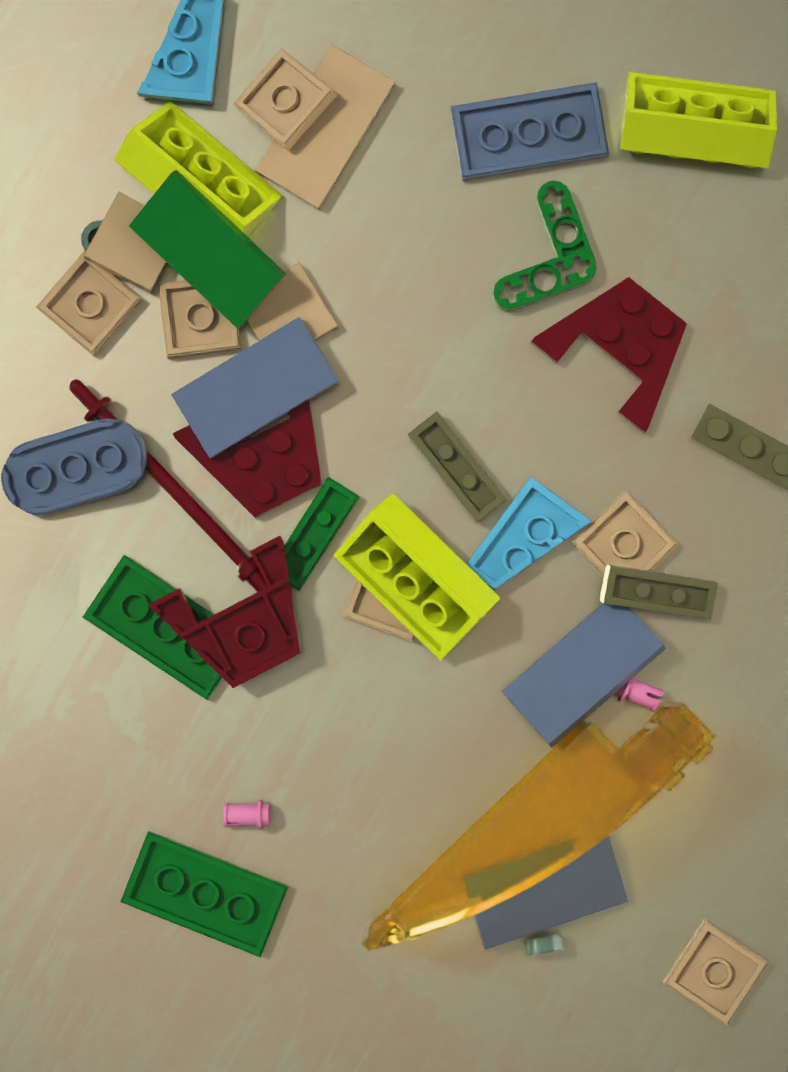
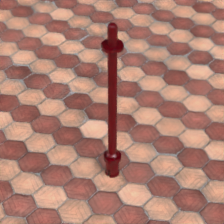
[69,379,267,592]

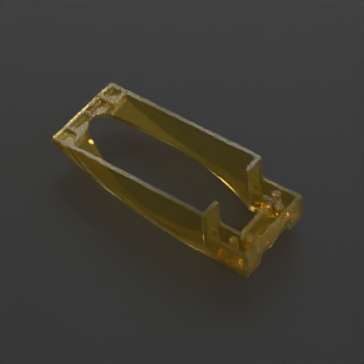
[362,701,716,951]

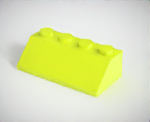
[620,72,777,168]
[113,101,283,237]
[333,493,501,661]

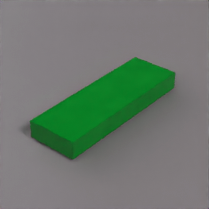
[284,477,360,592]

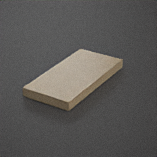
[255,44,395,210]

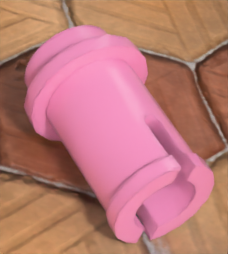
[614,678,663,712]
[223,800,271,830]

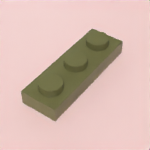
[690,404,788,490]
[408,411,507,523]
[600,564,718,620]

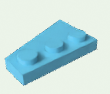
[137,0,224,104]
[467,477,591,590]

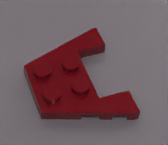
[531,277,687,434]
[173,400,322,518]
[149,536,301,688]

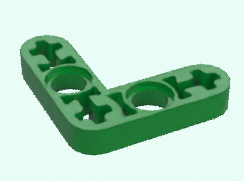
[493,180,597,312]

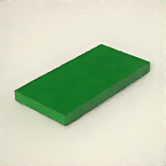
[129,170,287,329]
[82,555,222,700]
[120,831,289,958]

